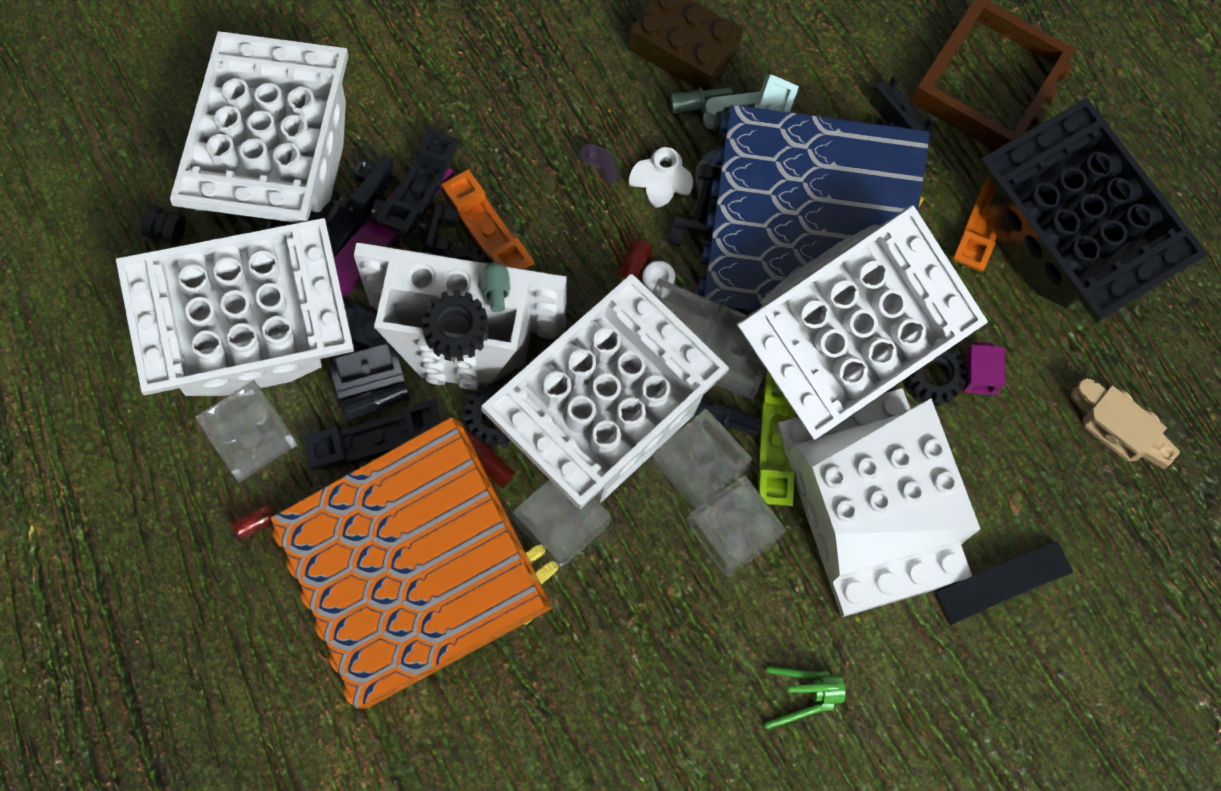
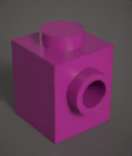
[963,342,1005,395]

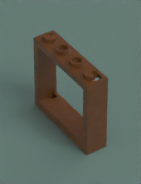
[911,0,1076,150]

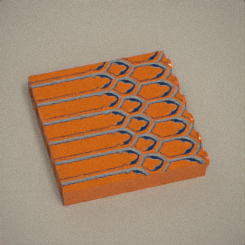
[271,417,552,708]

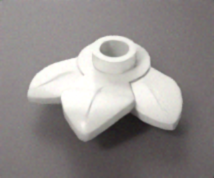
[629,147,693,208]

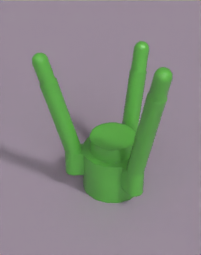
[764,666,845,729]

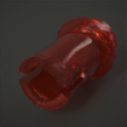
[618,239,653,279]
[230,503,275,541]

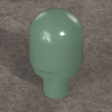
[481,262,511,312]

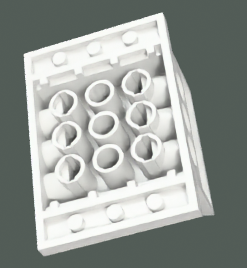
[170,31,348,223]
[736,206,988,440]
[116,218,354,396]
[354,243,567,390]
[481,274,729,510]
[776,388,980,618]

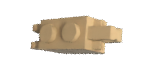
[1070,378,1180,469]

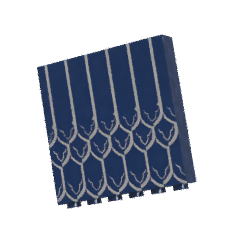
[697,105,930,311]

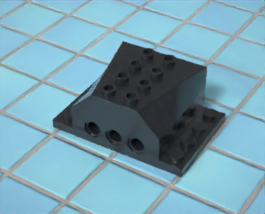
[978,98,1208,324]

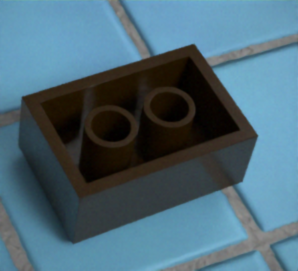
[628,0,743,91]

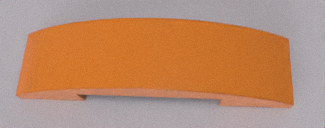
[441,169,534,270]
[952,177,997,273]

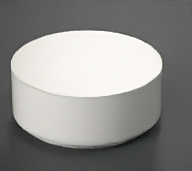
[642,261,675,295]

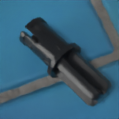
[341,381,410,420]
[694,396,762,436]

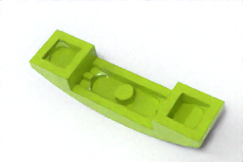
[758,370,796,507]

